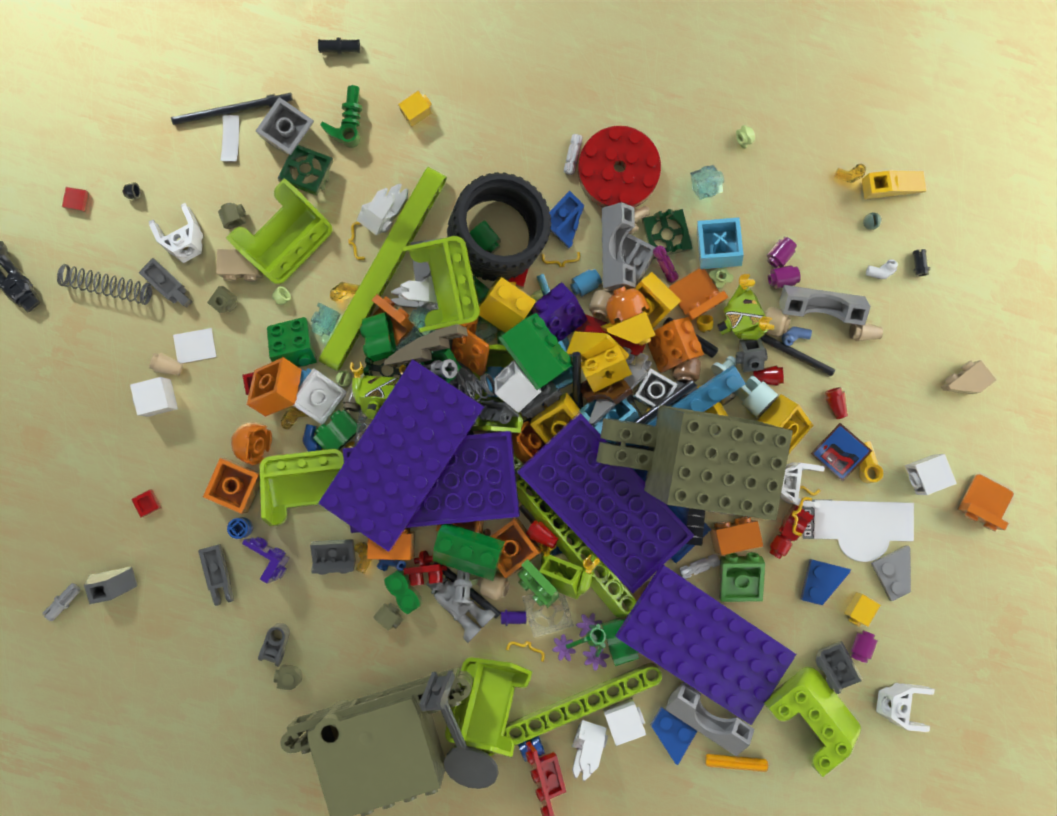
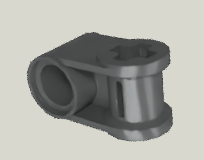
[258,623,290,667]

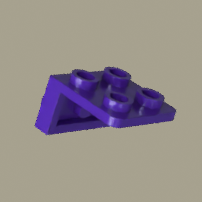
[530,282,587,342]
[242,536,290,583]

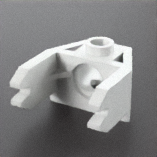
[357,184,408,235]
[149,203,203,263]
[391,276,438,311]
[780,462,825,508]
[876,683,935,732]
[572,720,608,781]

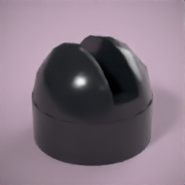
[122,182,141,199]

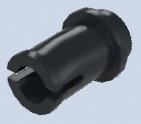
[913,249,930,277]

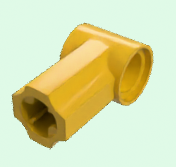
[858,441,884,484]

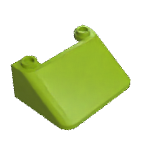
[401,236,480,332]
[260,449,344,526]
[445,657,532,757]

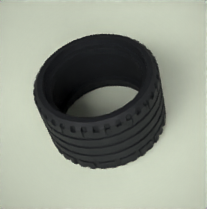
[447,172,551,281]

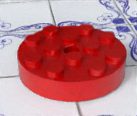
[578,126,661,208]

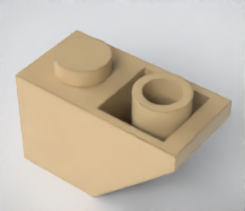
[217,249,263,281]
[941,360,996,394]

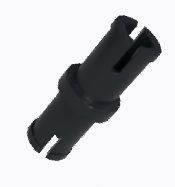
[318,37,360,54]

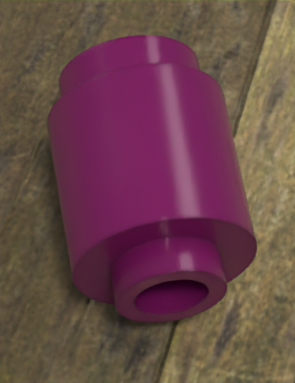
[767,237,797,268]
[768,265,801,289]
[851,630,878,663]

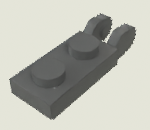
[198,544,234,606]

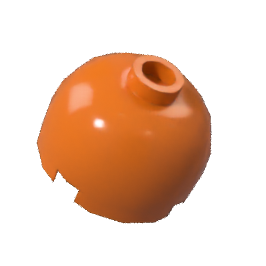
[606,286,649,324]
[512,421,546,463]
[231,422,272,465]

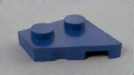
[549,191,584,249]
[800,559,851,605]
[650,707,697,765]

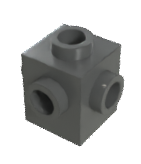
[736,338,768,372]

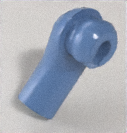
[782,326,812,346]

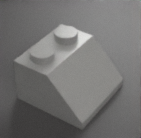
[256,97,314,155]

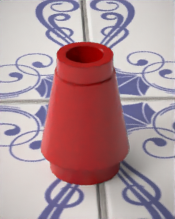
[753,365,784,386]
[825,387,848,419]
[526,520,559,549]

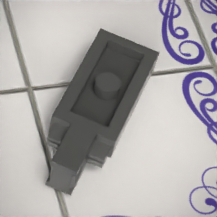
[139,258,192,308]

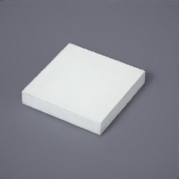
[293,368,347,425]

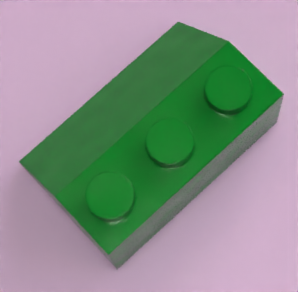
[499,313,573,390]
[433,524,505,581]

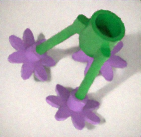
[552,613,610,671]

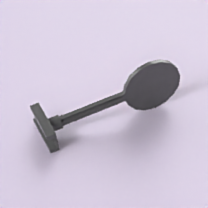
[419,671,499,789]

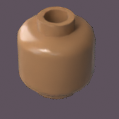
[673,358,701,383]

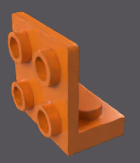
[669,268,728,322]

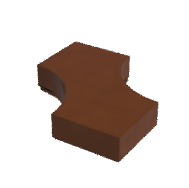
[581,379,633,404]

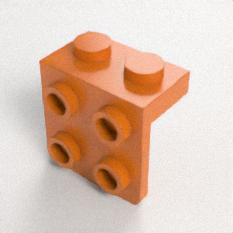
[360,294,414,346]
[647,317,704,373]
[451,318,490,376]
[958,474,1014,532]

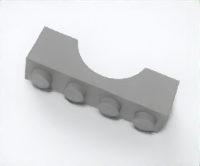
[601,202,636,291]
[779,285,871,325]
[665,682,755,756]

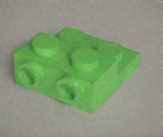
[719,552,765,602]
[517,559,560,608]

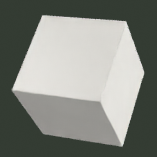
[494,360,541,413]
[633,369,678,408]
[130,377,178,417]
[905,454,957,495]
[603,698,646,746]

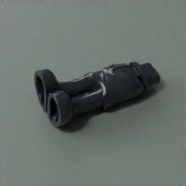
[0,241,40,313]

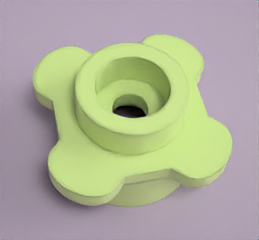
[736,125,755,149]
[709,267,734,289]

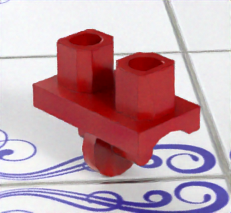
[403,550,447,586]

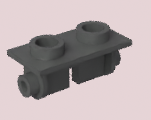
[521,380,562,419]
[479,400,520,424]

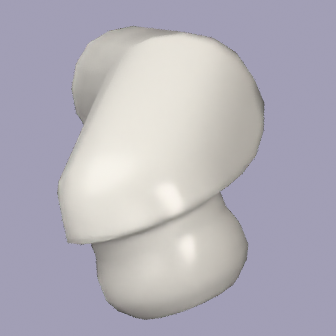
[866,259,898,279]

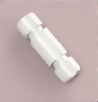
[564,134,583,175]
[680,554,720,579]

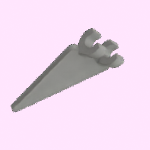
[589,347,652,426]

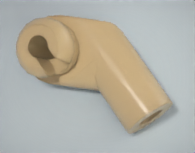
[629,206,650,234]

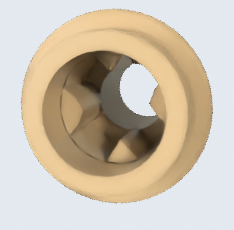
[849,323,883,341]
[149,353,183,376]

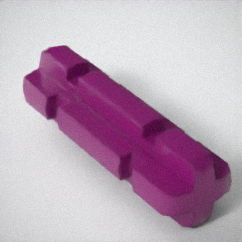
[653,245,679,283]

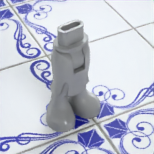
[426,577,496,643]

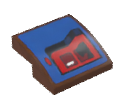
[810,423,872,482]

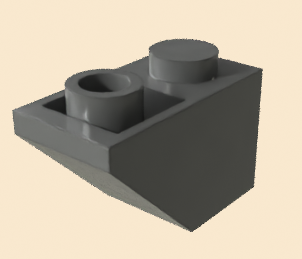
[84,566,137,604]

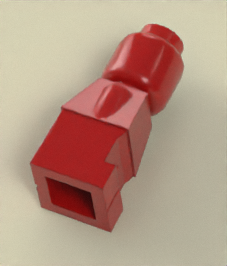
[769,504,814,559]

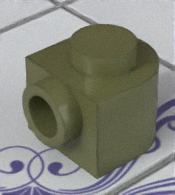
[218,203,246,229]
[207,286,237,313]
[374,603,404,631]
[274,664,303,690]

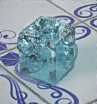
[690,165,724,200]

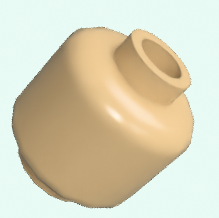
[589,288,614,320]
[764,307,791,336]
[477,571,510,600]

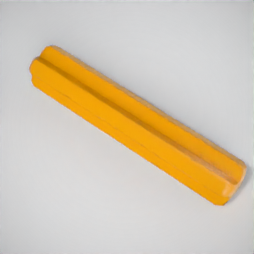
[705,754,768,772]

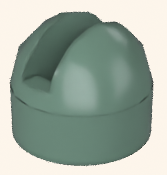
[863,213,882,230]

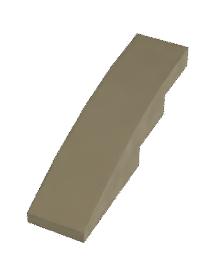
[384,324,468,368]

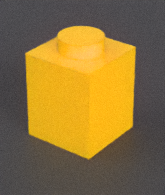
[398,90,432,127]
[844,592,881,627]

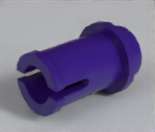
[501,609,527,626]

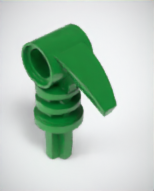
[320,85,362,148]

